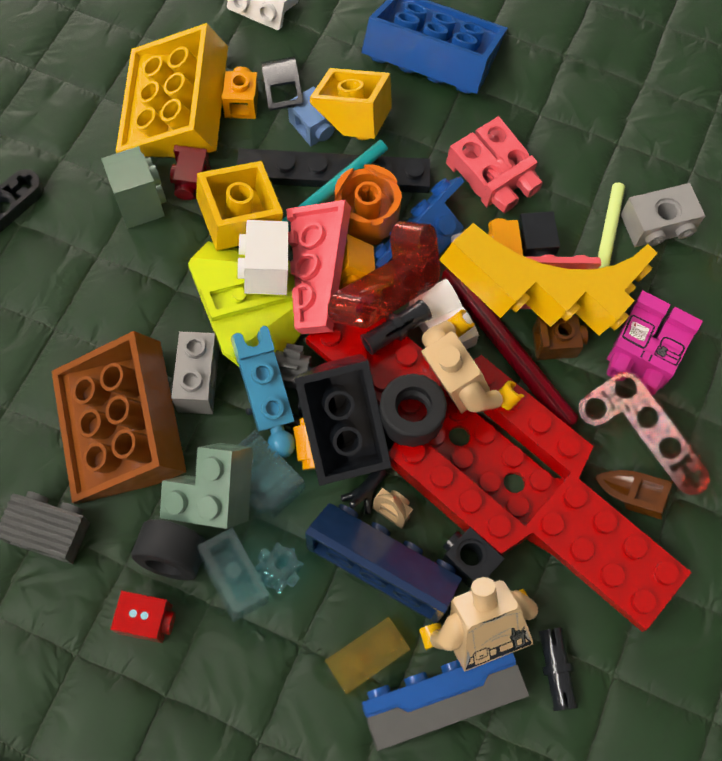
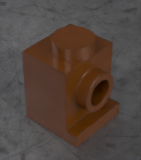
[532,315,588,360]

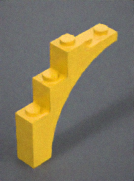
[439,223,657,336]

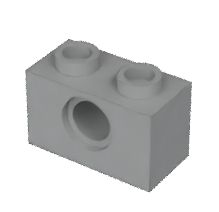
[620,183,705,247]
[171,331,219,414]

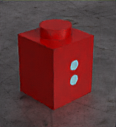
[110,590,176,643]

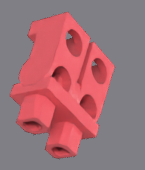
[446,116,543,214]

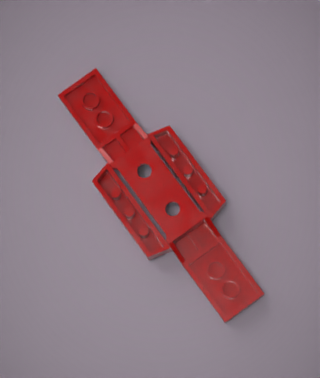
[306,292,692,632]

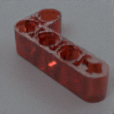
[328,221,440,329]
[579,370,710,495]

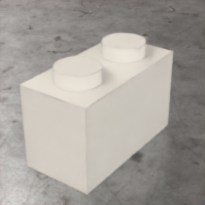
[237,220,288,295]

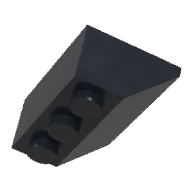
[294,354,391,486]

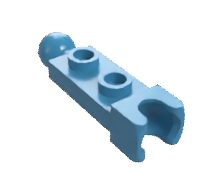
[231,326,296,459]

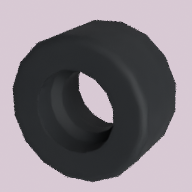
[379,374,447,447]
[131,519,208,581]

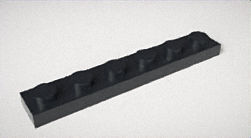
[237,148,430,193]

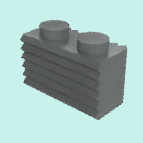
[0,491,91,565]

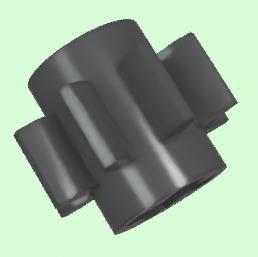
[275,343,312,389]

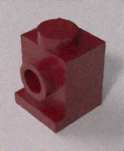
[170,145,211,200]

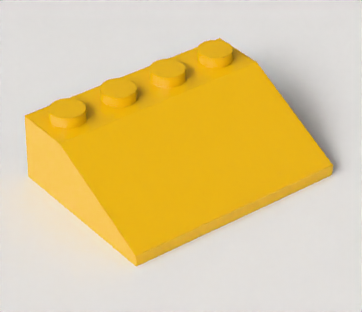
[116,23,228,158]

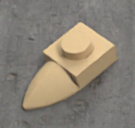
[372,488,413,529]

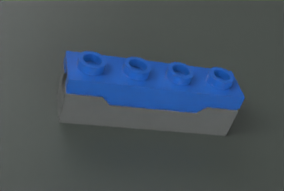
[361,653,529,751]

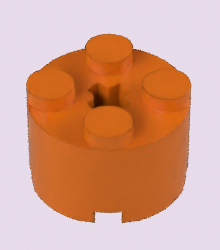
[334,165,402,245]

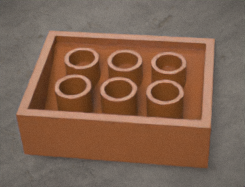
[51,331,187,504]

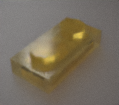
[325,617,411,695]

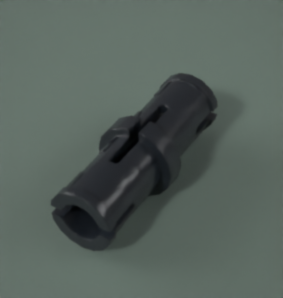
[360,299,432,355]
[538,628,579,711]

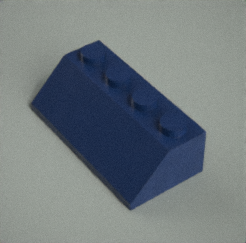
[305,503,462,623]

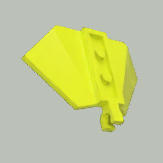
[188,241,301,367]

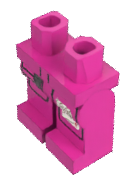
[606,290,703,398]

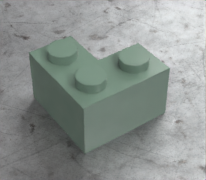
[101,146,167,229]
[160,443,253,529]

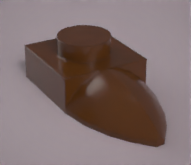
[595,470,673,520]

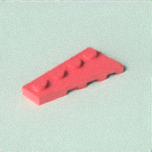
[286,200,351,334]

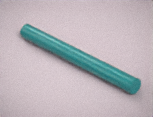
[282,139,388,231]

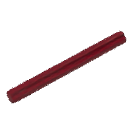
[441,268,579,427]

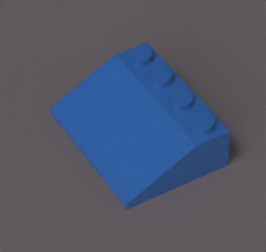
[361,0,508,94]

